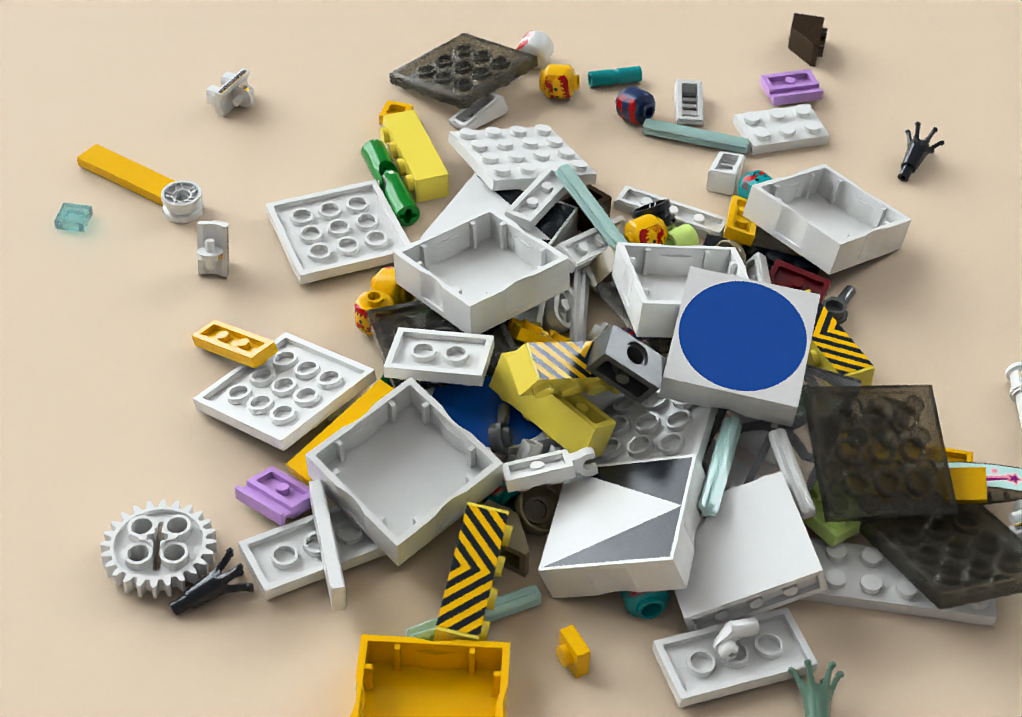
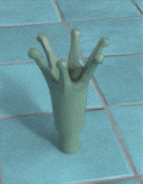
[788,659,844,717]

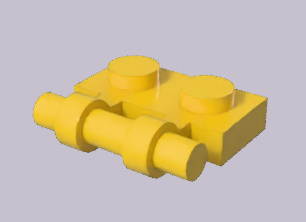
[507,318,571,343]

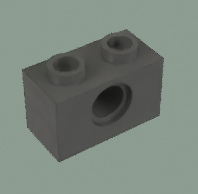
[586,324,667,404]

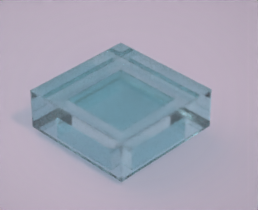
[54,203,93,232]

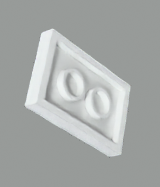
[733,104,829,155]
[383,327,495,386]

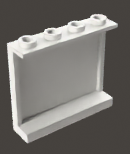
[674,471,828,632]

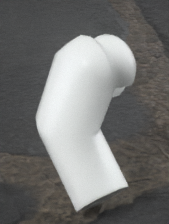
[713,617,760,660]

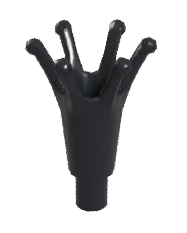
[898,121,945,182]
[169,548,254,616]

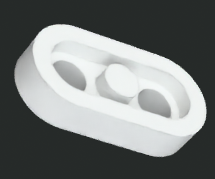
[544,287,573,334]

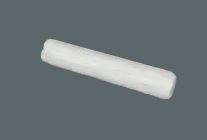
[768,428,816,520]

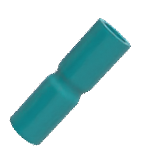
[588,66,642,87]

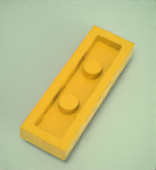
[723,195,757,246]
[191,320,278,368]

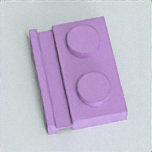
[760,69,824,106]
[235,466,311,526]

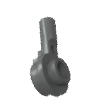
[822,285,856,324]
[488,403,513,455]

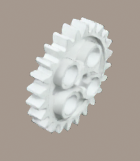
[100,500,218,598]

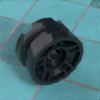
[631,199,677,227]

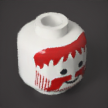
[516,31,554,70]

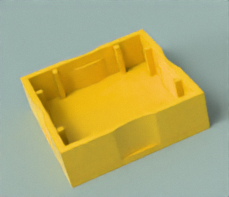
[350,634,510,717]

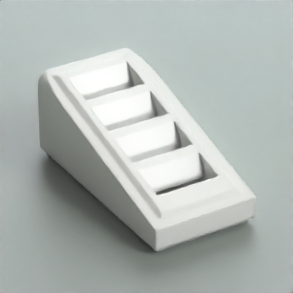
[674,79,704,126]
[448,89,509,130]
[706,151,746,195]

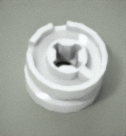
[161,181,204,224]

